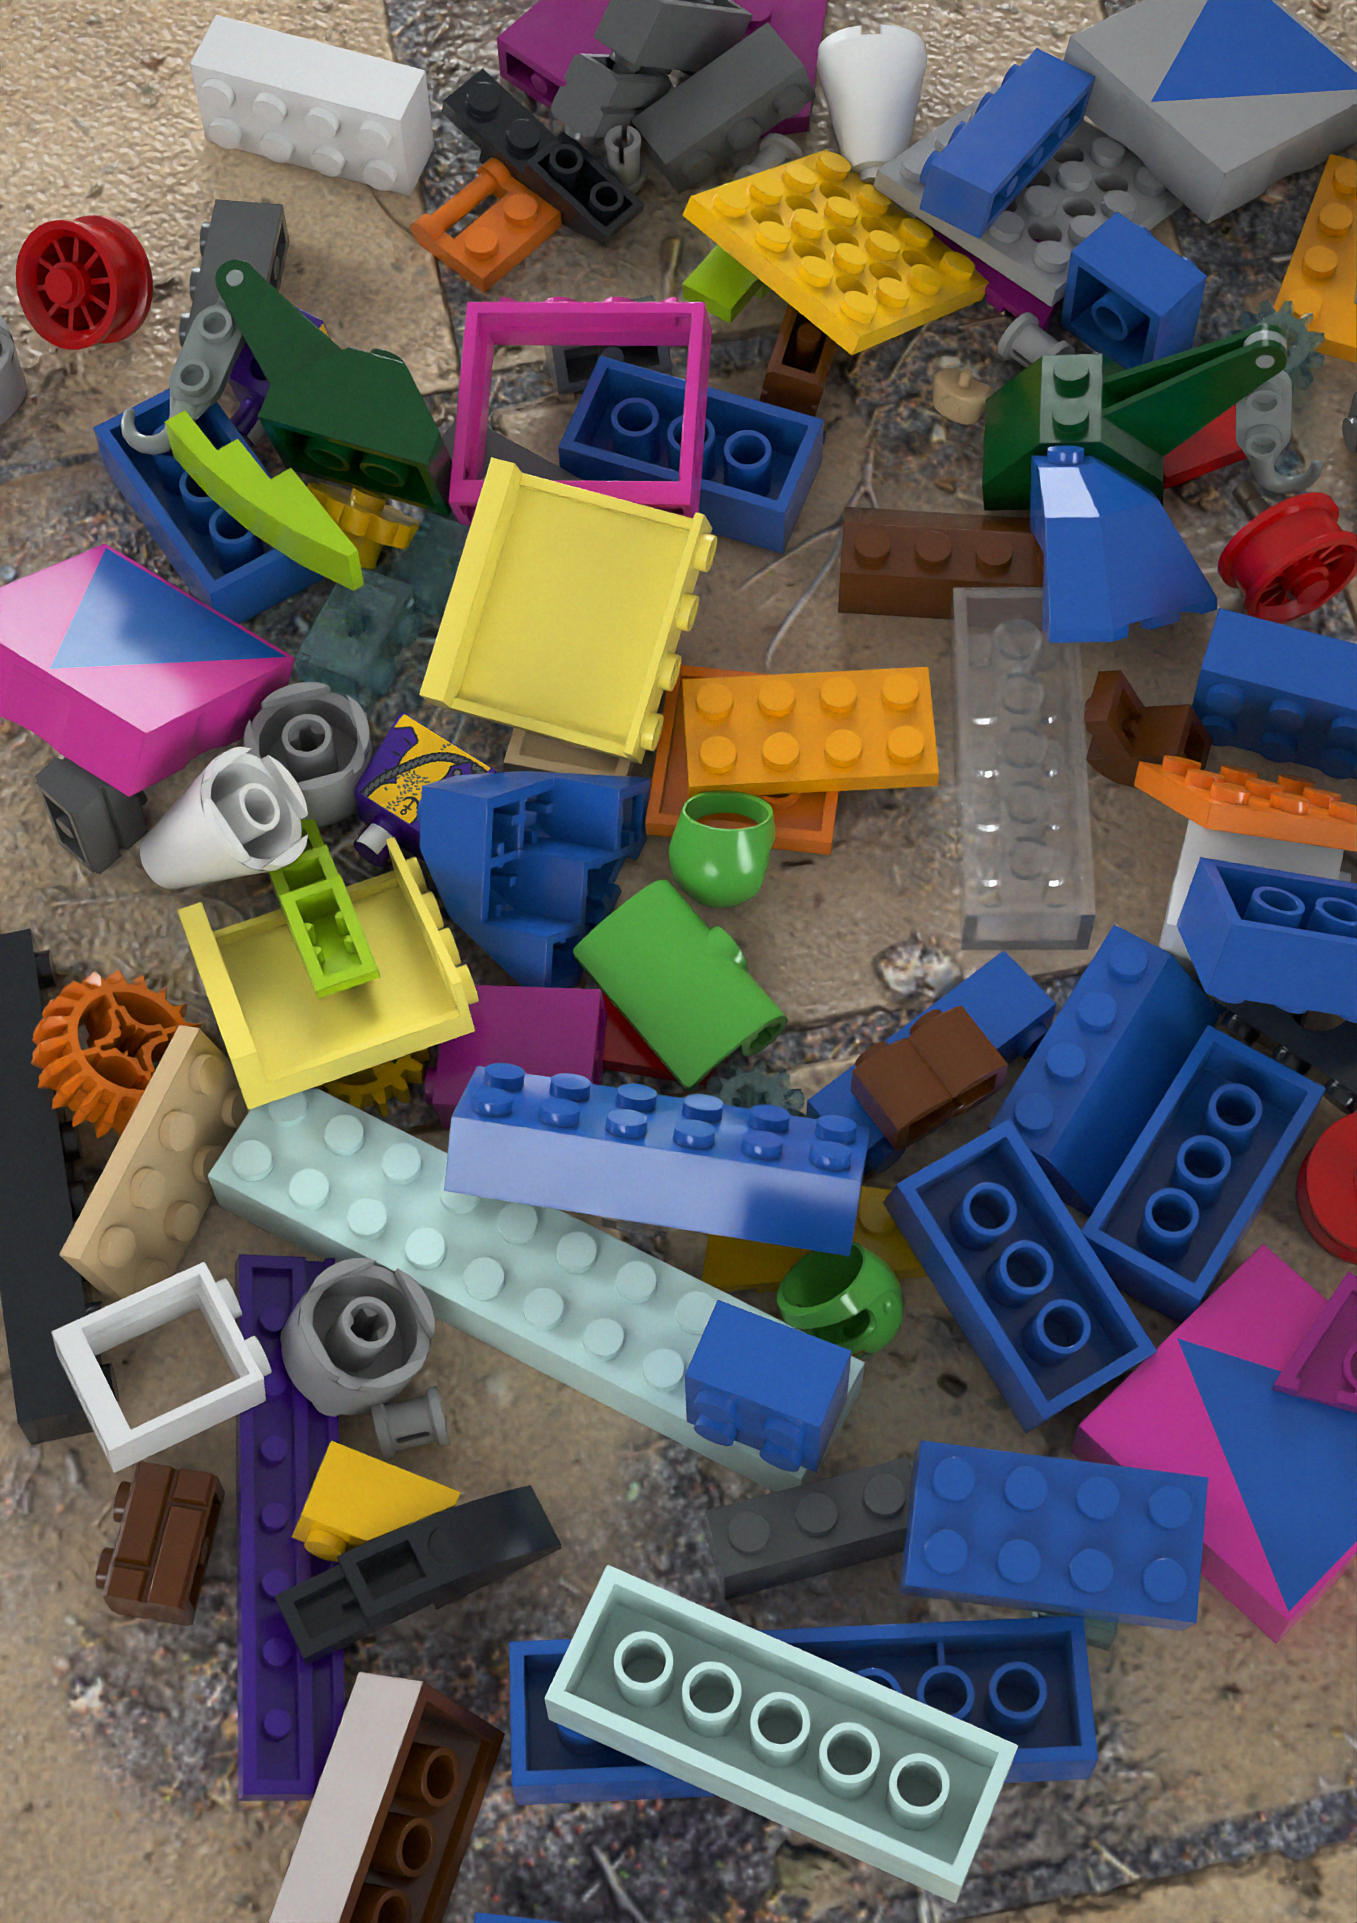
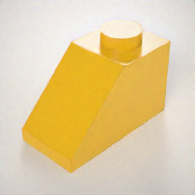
[292,1441,461,1562]

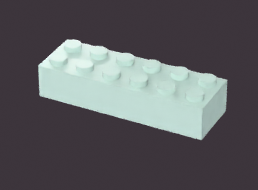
[544,1565,1018,1903]

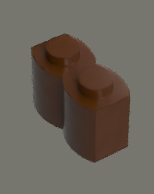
[850,1005,1008,1151]

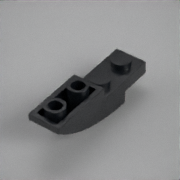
[442,68,645,244]
[275,1485,562,1666]

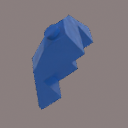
[1030,446,1218,643]
[417,771,651,988]

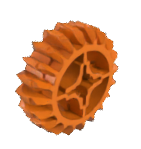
[31,969,202,1139]

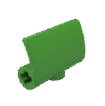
[573,879,788,1091]

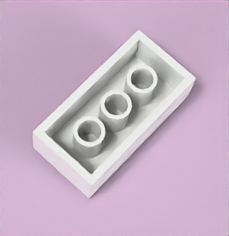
[190,15,434,196]

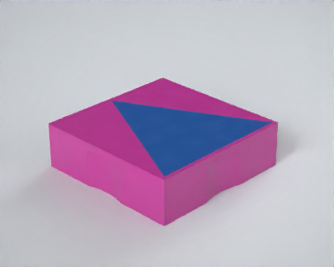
[0,544,296,797]
[1071,1244,1357,1644]

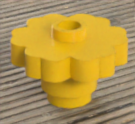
[307,482,424,581]

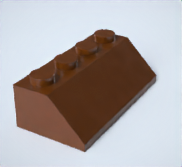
[838,507,1044,625]
[268,1672,505,1923]

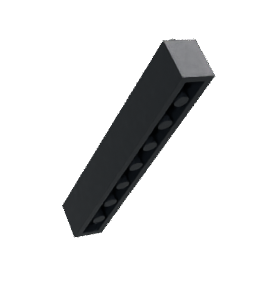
[0,929,119,1445]

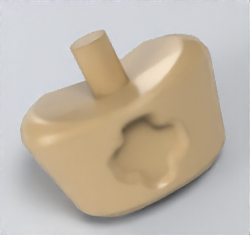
[932,368,993,425]

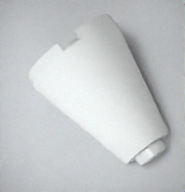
[816,24,928,185]
[140,747,308,889]

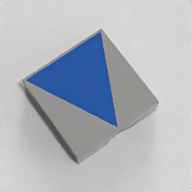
[1063,0,1357,224]

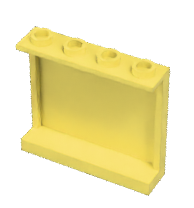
[419,457,717,764]
[177,837,479,1110]

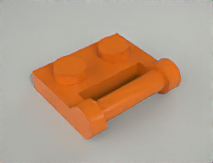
[410,157,562,293]

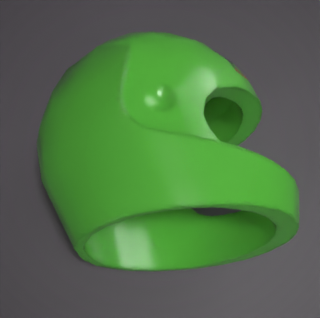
[668,791,776,908]
[776,1242,905,1359]

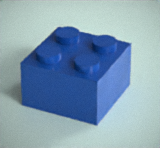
[1060,211,1207,370]
[685,1300,852,1473]

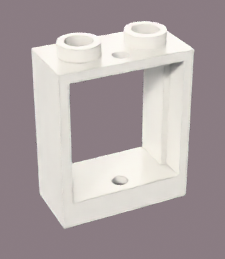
[51,1262,272,1473]

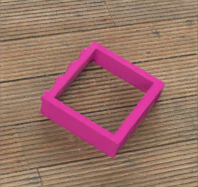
[448,297,712,526]

